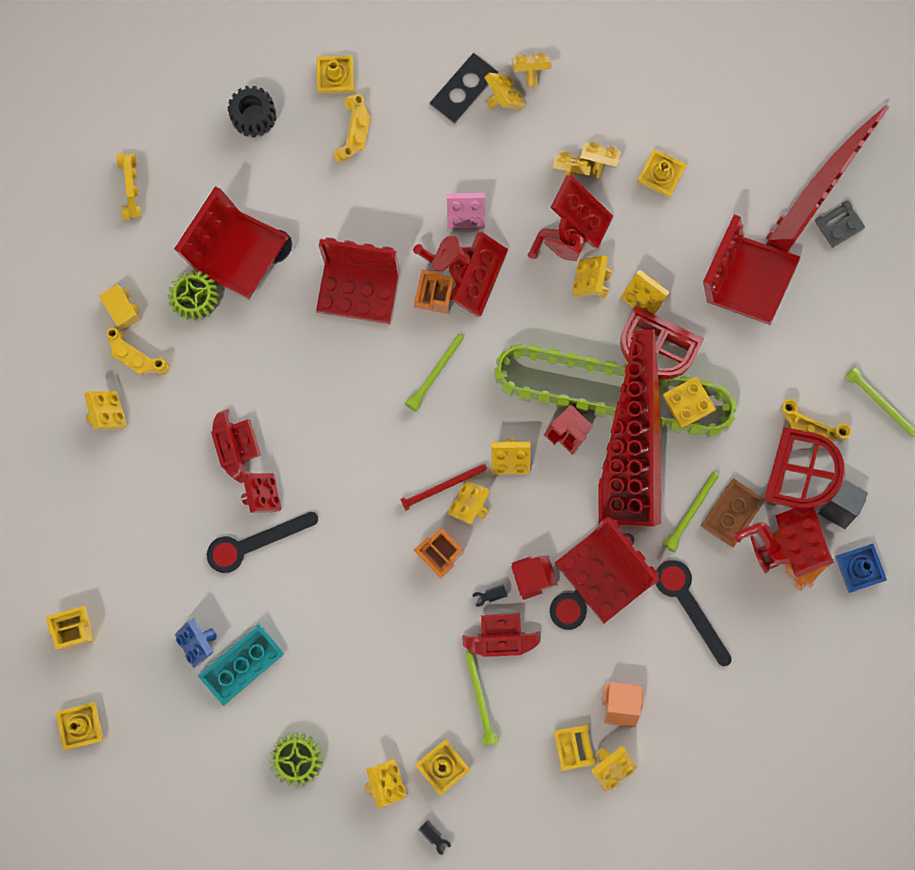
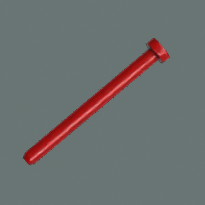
[400,464,487,511]

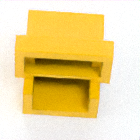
[46,606,94,651]

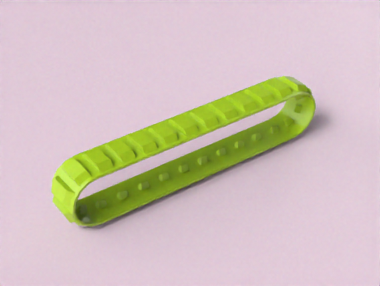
[494,344,737,438]

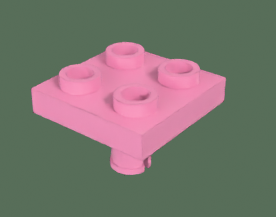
[447,193,485,229]

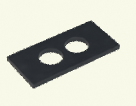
[429,52,499,124]

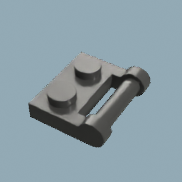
[815,200,865,248]

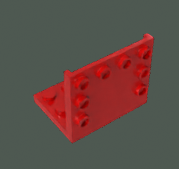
[174,186,289,300]
[703,214,801,326]
[316,237,400,324]
[555,517,659,624]

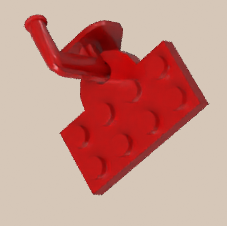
[527,175,614,261]
[413,232,508,317]
[732,508,834,578]

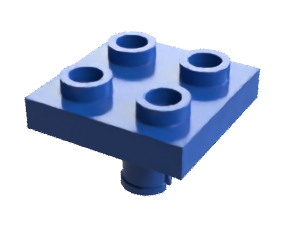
[835,544,887,593]
[175,618,217,668]

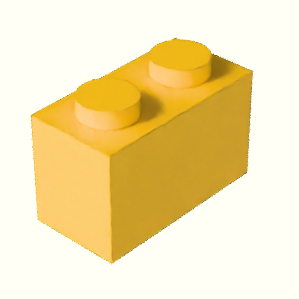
[99,284,141,331]

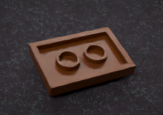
[700,478,765,548]

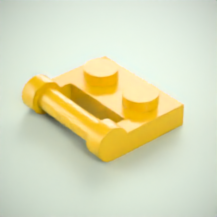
[554,724,596,771]

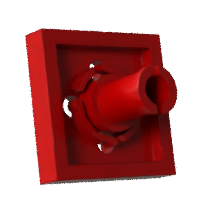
[241,473,282,513]

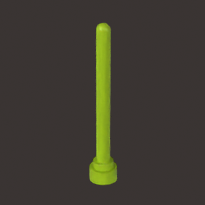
[405,334,464,412]
[844,366,915,437]
[662,471,719,553]
[465,651,499,746]

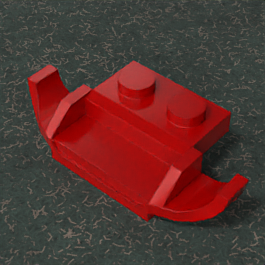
[211,409,261,483]
[462,613,541,657]

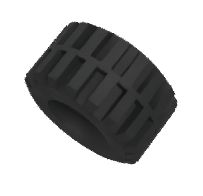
[227,85,277,138]

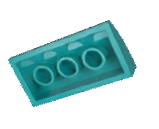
[198,623,284,706]

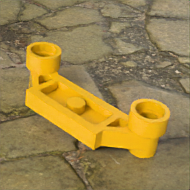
[333,94,371,163]
[116,153,142,221]
[106,327,170,376]
[781,399,851,441]

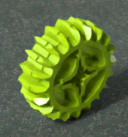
[167,270,219,321]
[269,732,324,787]

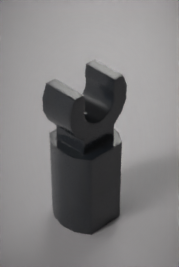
[472,584,508,607]
[418,820,451,855]

